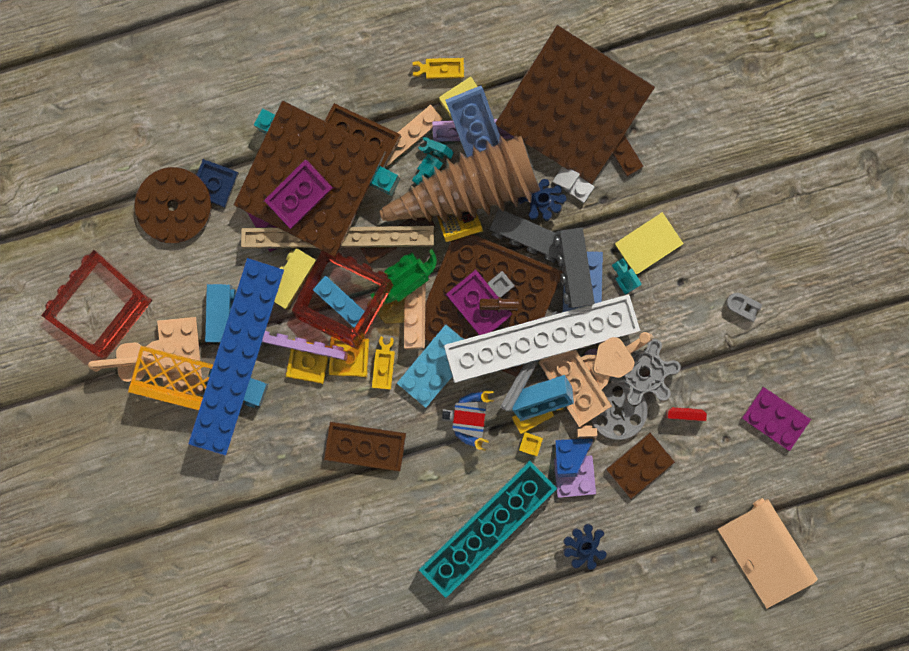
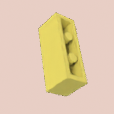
[274,248,318,310]

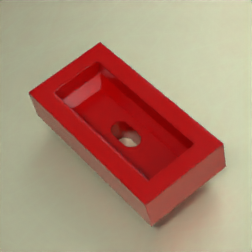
[665,407,707,421]

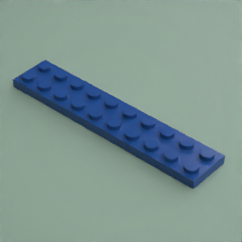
[188,258,284,455]

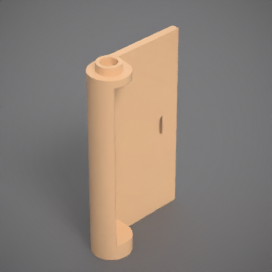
[718,498,818,608]

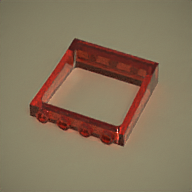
[41,250,153,360]
[292,250,393,350]

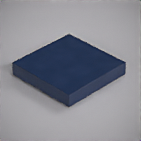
[197,159,239,208]

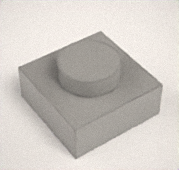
[487,271,514,297]

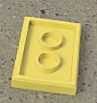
[614,212,683,275]

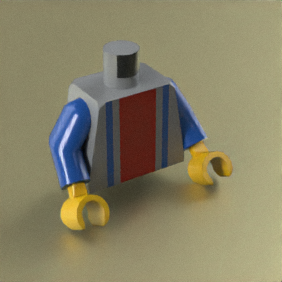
[442,391,494,451]

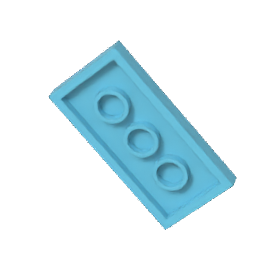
[397,325,464,408]

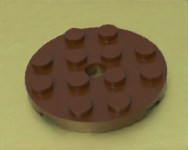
[135,167,212,244]

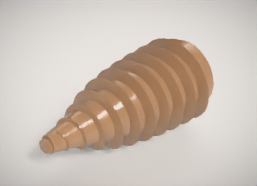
[379,134,540,223]

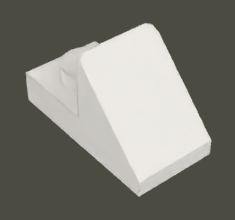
[552,167,594,203]

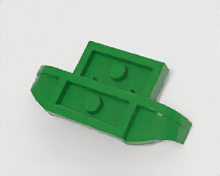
[370,249,437,304]

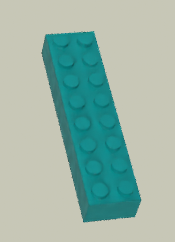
[419,460,557,598]

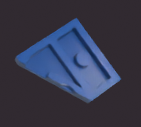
[555,438,593,478]

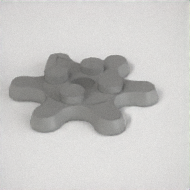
[610,339,681,405]

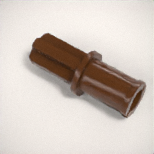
[479,297,518,312]

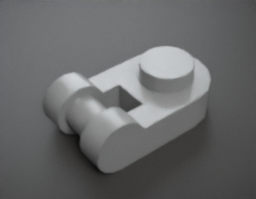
[726,293,763,322]

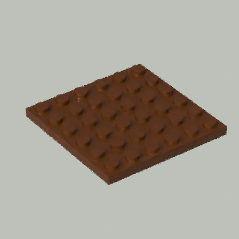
[495,24,655,184]
[233,100,386,257]
[425,234,562,377]

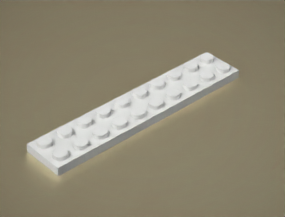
[444,294,640,383]

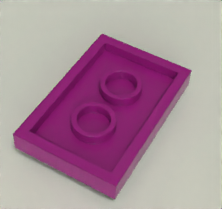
[264,160,333,229]
[446,270,513,335]
[741,387,811,451]

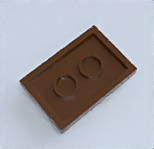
[606,432,675,499]

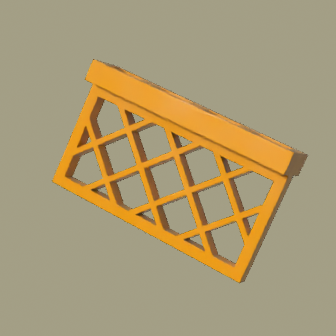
[128,345,213,410]

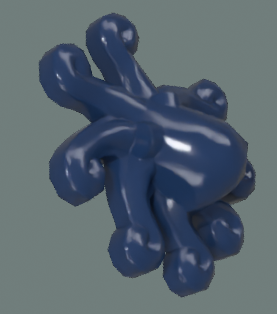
[518,179,567,221]
[563,524,607,569]

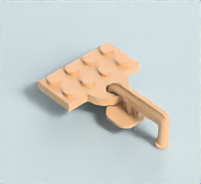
[88,317,203,394]
[538,332,653,427]

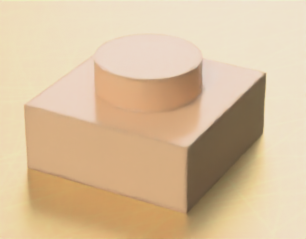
[576,425,597,439]

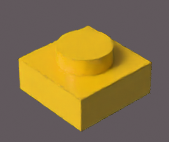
[519,432,543,456]

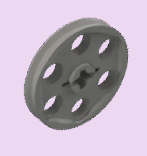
[591,382,647,440]

